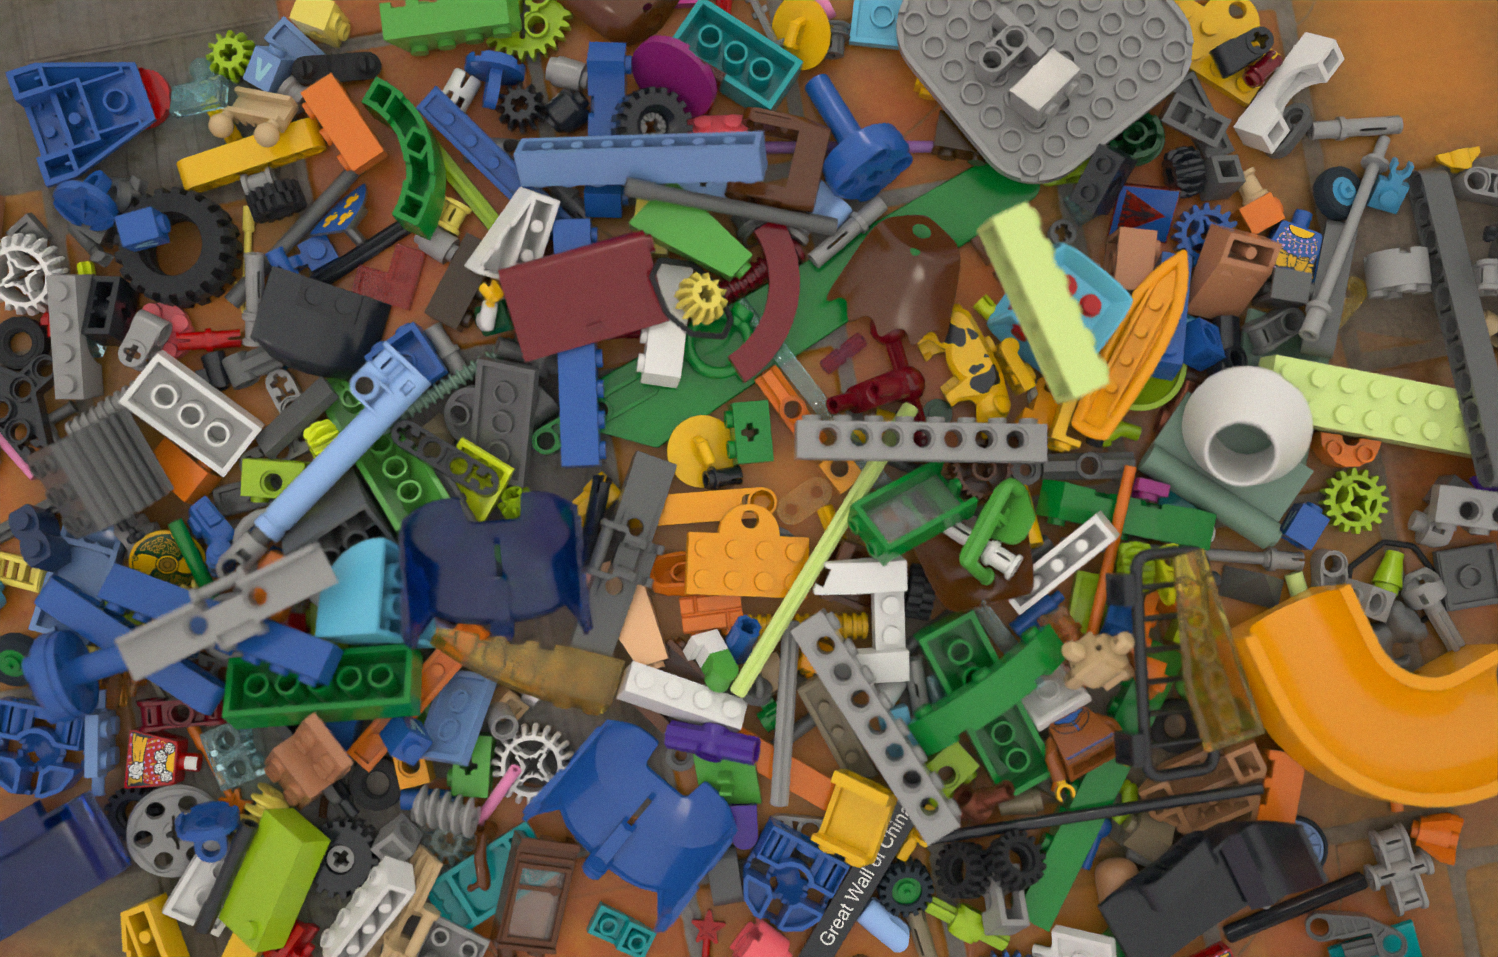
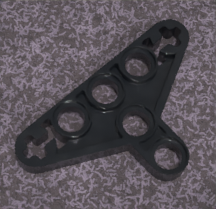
[0,354,54,464]

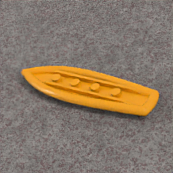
[1071,250,1189,441]

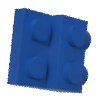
[364,321,449,385]

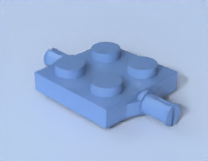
[84,689,120,796]

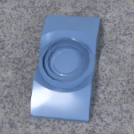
[28,525,125,645]

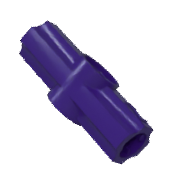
[664,720,761,766]

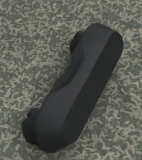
[292,52,381,84]

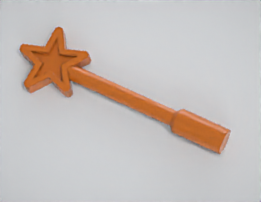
[186,726,254,814]

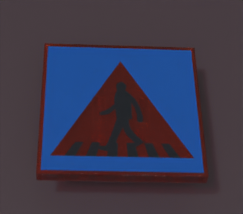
[1107,183,1181,244]

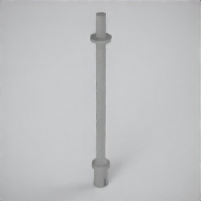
[1299,135,1390,341]
[1060,537,1305,571]

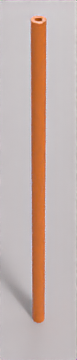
[1050,465,1137,794]

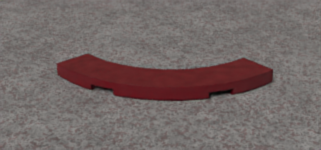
[728,222,800,383]

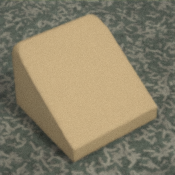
[489,682,530,722]

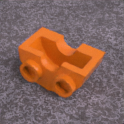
[1310,432,1382,468]

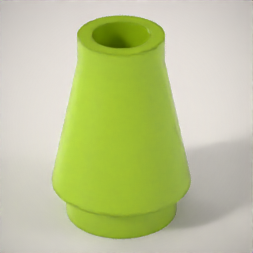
[1371,550,1404,597]

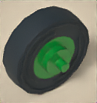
[0,633,34,686]

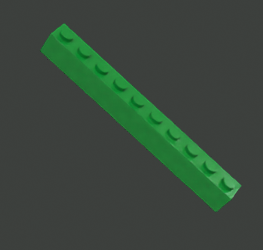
[1010,639,1186,932]

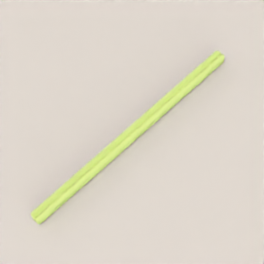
[730,402,918,698]

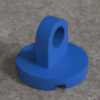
[464,50,526,110]
[52,170,119,231]
[174,801,241,863]

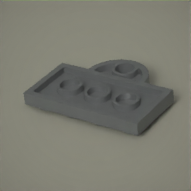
[444,356,540,488]

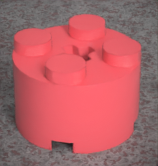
[725,917,792,957]

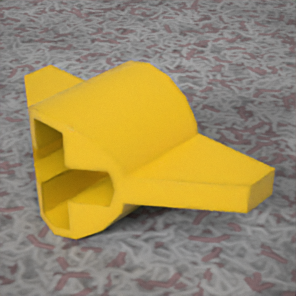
[1435,146,1481,174]

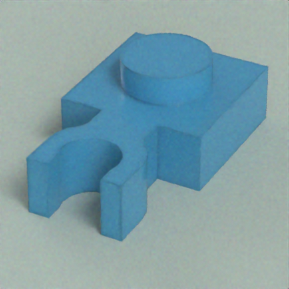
[1366,157,1414,214]

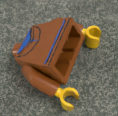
[1045,707,1129,802]

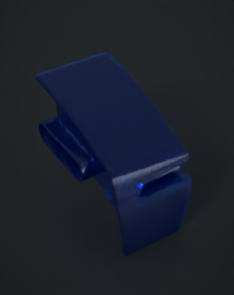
[0,789,132,941]

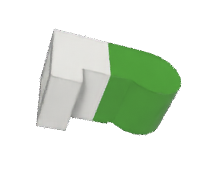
[683,629,738,693]

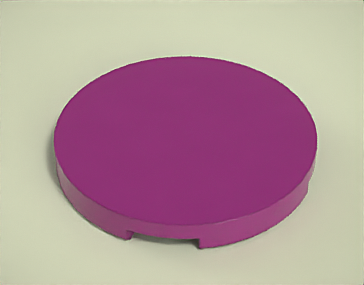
[632,35,717,118]

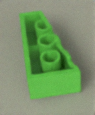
[379,0,522,56]

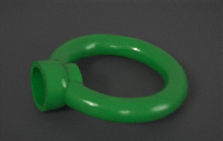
[684,302,755,379]

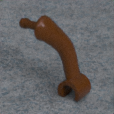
[467,819,498,892]

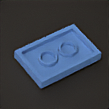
[420,670,498,766]

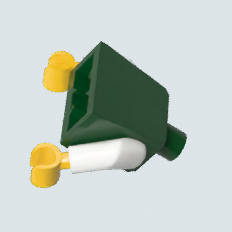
[474,279,515,337]

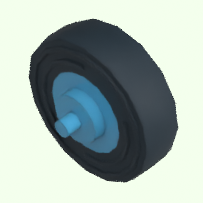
[1313,166,1361,221]

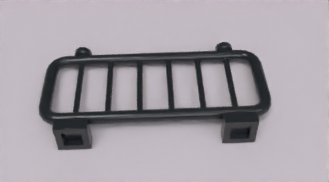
[1105,545,1230,782]

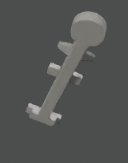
[745,0,785,47]

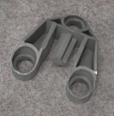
[1304,910,1408,957]

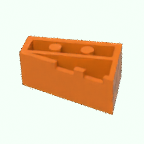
[300,73,389,176]
[1256,746,1305,823]

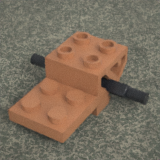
[263,712,360,820]

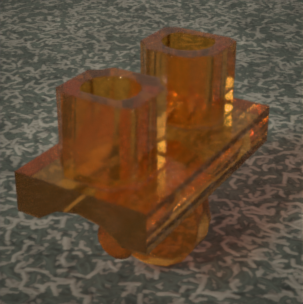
[1037,605,1084,667]
[99,670,147,710]

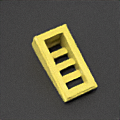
[0,551,47,593]

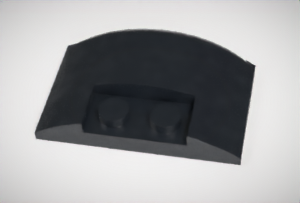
[250,266,392,379]

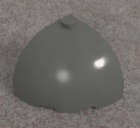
[282,468,416,568]

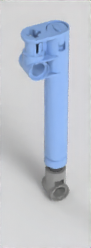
[216,341,431,578]

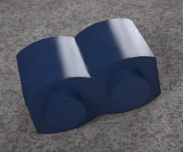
[9,503,72,573]

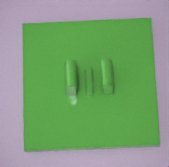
[693,754,762,804]

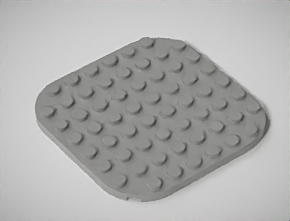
[896,0,1194,184]

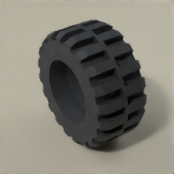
[114,187,243,308]

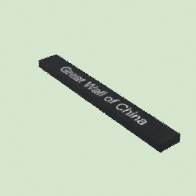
[797,770,941,957]

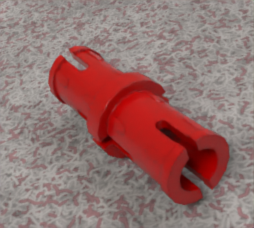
[176,328,241,352]

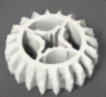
[0,233,70,316]
[492,722,574,805]

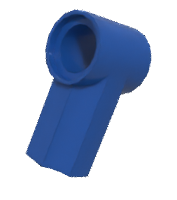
[724,615,762,665]

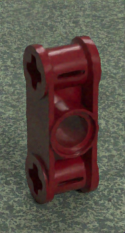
[136,697,228,733]

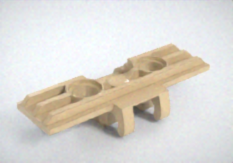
[365,844,443,957]

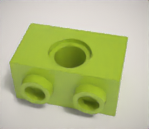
[240,457,311,503]
[924,742,980,808]

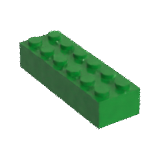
[912,609,1051,802]
[222,643,423,730]

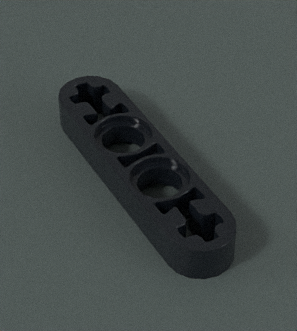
[391,420,500,498]

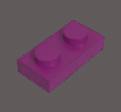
[1131,477,1171,503]

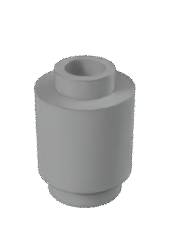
[545,56,588,92]
[414,225,460,265]

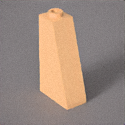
[576,560,670,669]

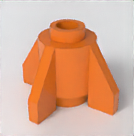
[1409,812,1464,866]

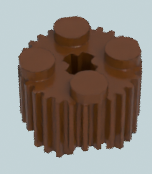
[947,438,1014,501]

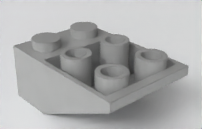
[417,916,491,957]

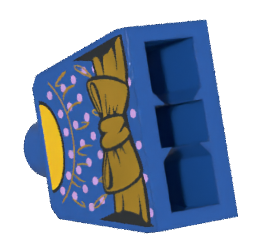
[1267,209,1323,283]

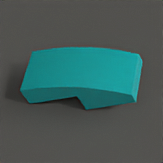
[586,901,657,957]

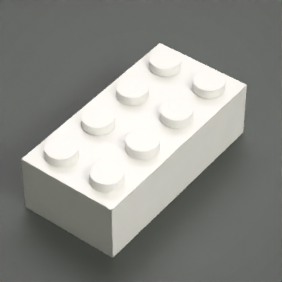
[119,350,265,477]

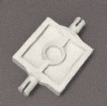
[1032,925,1116,957]

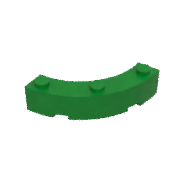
[361,76,446,241]
[1036,479,1217,551]
[907,623,1065,756]

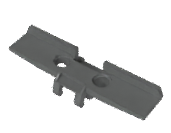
[568,450,677,663]

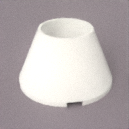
[1182,366,1313,486]

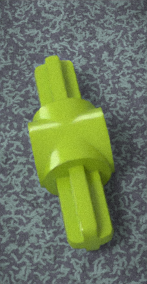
[925,895,1010,951]

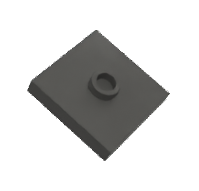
[1432,542,1498,612]

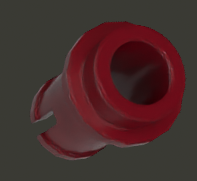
[1242,50,1283,88]

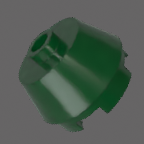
[1107,112,1165,168]

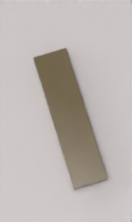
[796,675,878,779]

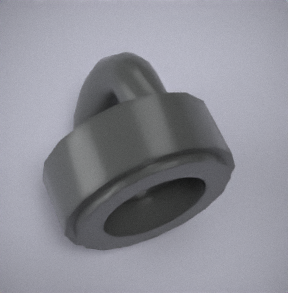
[107,180,141,213]
[742,673,772,706]

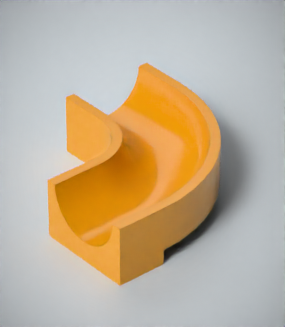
[1215,584,1498,807]

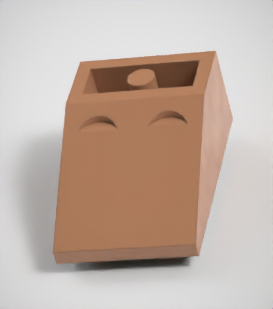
[1187,223,1282,319]

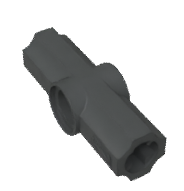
[1041,452,1136,480]

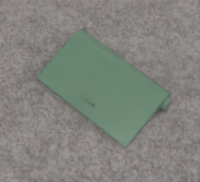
[1137,391,1314,549]

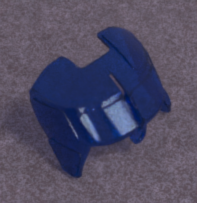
[399,491,593,650]

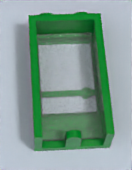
[847,462,978,567]

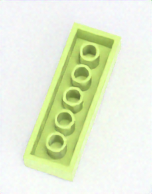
[977,202,1110,404]

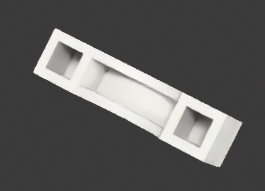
[1233,32,1345,154]

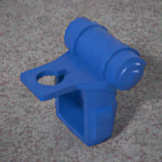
[187,496,256,578]

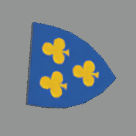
[309,183,368,246]

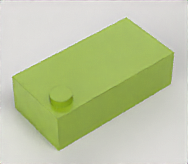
[218,808,331,953]

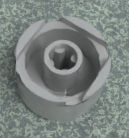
[1363,246,1432,301]

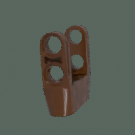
[724,107,831,212]

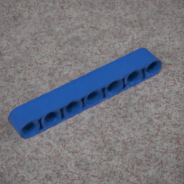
[34,575,226,716]

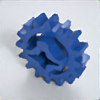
[1171,203,1238,268]

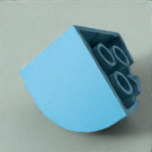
[315,538,436,649]

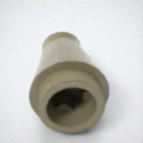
[998,786,1044,816]

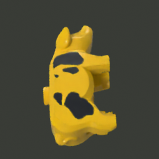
[917,303,1011,441]

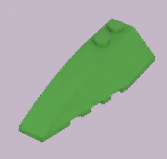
[324,378,453,544]

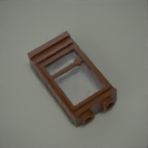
[490,830,581,957]

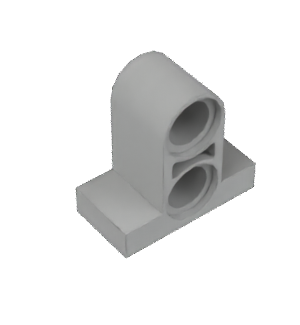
[975,5,1048,83]

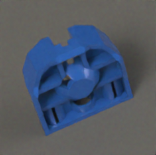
[0,696,85,799]
[743,816,850,932]

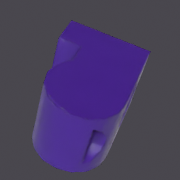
[728,803,758,850]

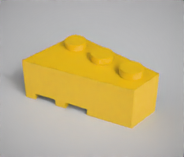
[120,893,190,957]

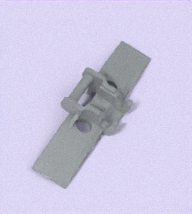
[114,542,339,681]

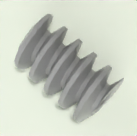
[410,785,481,838]

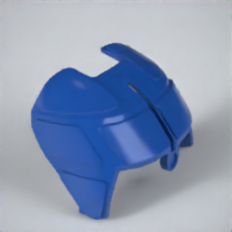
[522,719,738,933]

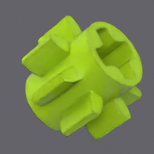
[497,486,538,523]

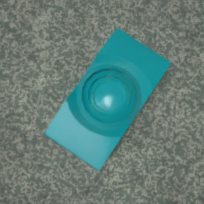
[428,821,558,930]

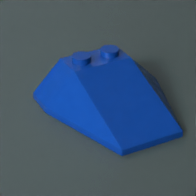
[5,62,157,188]

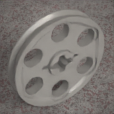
[126,784,215,877]

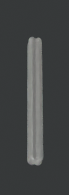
[770,620,800,807]

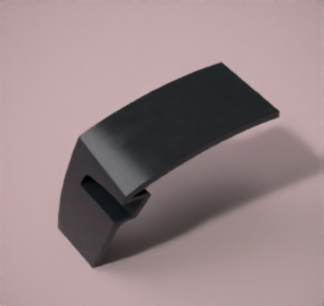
[1097,820,1328,957]

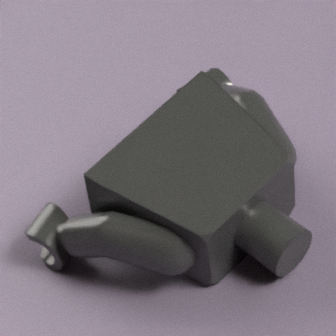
[61,175,149,268]

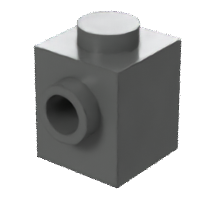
[1199,154,1246,201]

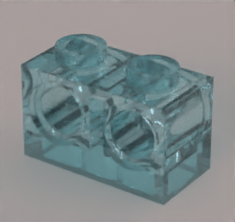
[199,723,265,792]

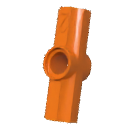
[753,364,828,444]

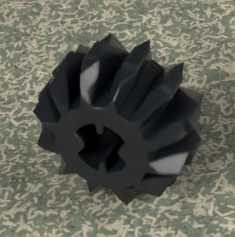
[495,81,546,135]
[1161,146,1207,199]

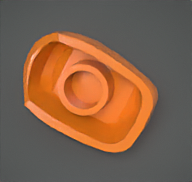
[650,551,696,597]

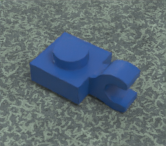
[288,235,339,273]

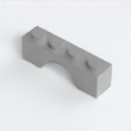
[46,274,104,399]

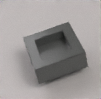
[5,212,53,256]

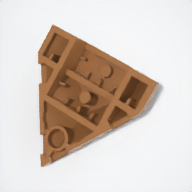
[1138,739,1267,835]

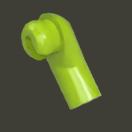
[1102,420,1142,447]
[1111,779,1139,826]

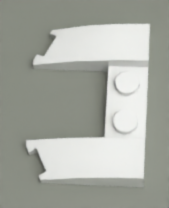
[813,556,910,683]

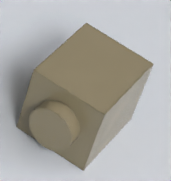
[1123,812,1175,862]

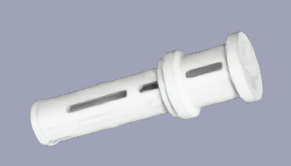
[937,516,1024,580]

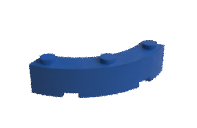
[584,42,633,218]

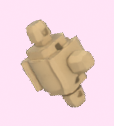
[1062,631,1135,691]

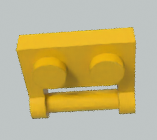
[993,337,1036,396]

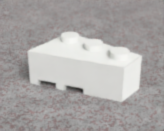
[464,187,561,280]

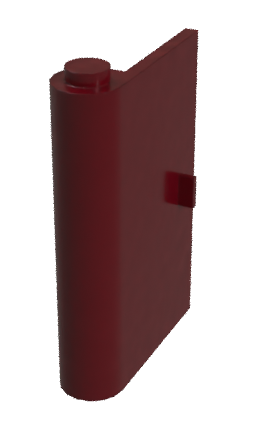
[498,229,669,362]

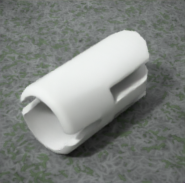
[443,68,481,113]

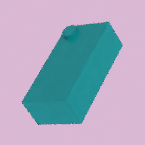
[673,0,803,111]

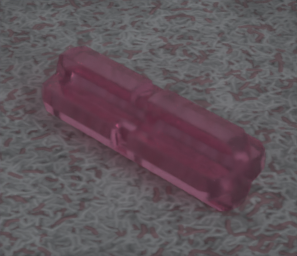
[819,332,867,374]

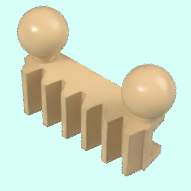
[208,86,299,147]

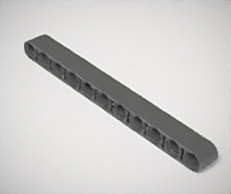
[1407,170,1498,487]

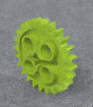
[486,0,573,63]

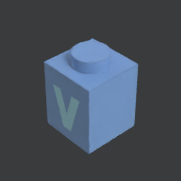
[243,43,295,93]

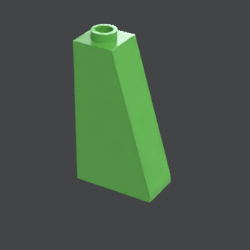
[629,183,752,282]

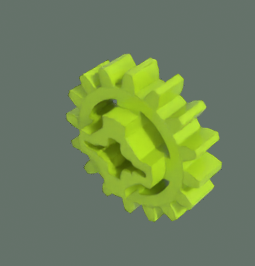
[1318,468,1389,534]

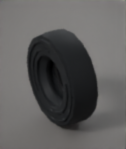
[0,316,51,371]
[1151,698,1204,753]
[349,756,402,811]

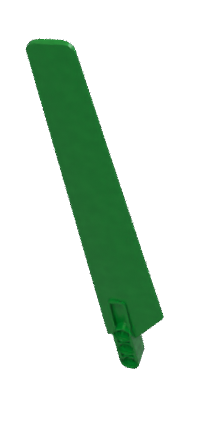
[532,164,1040,456]

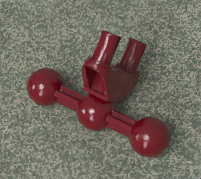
[826,319,927,447]

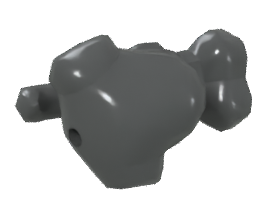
[1370,600,1428,669]

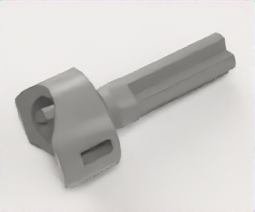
[1401,567,1466,652]

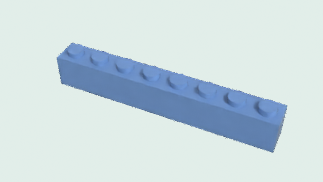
[513,131,768,188]

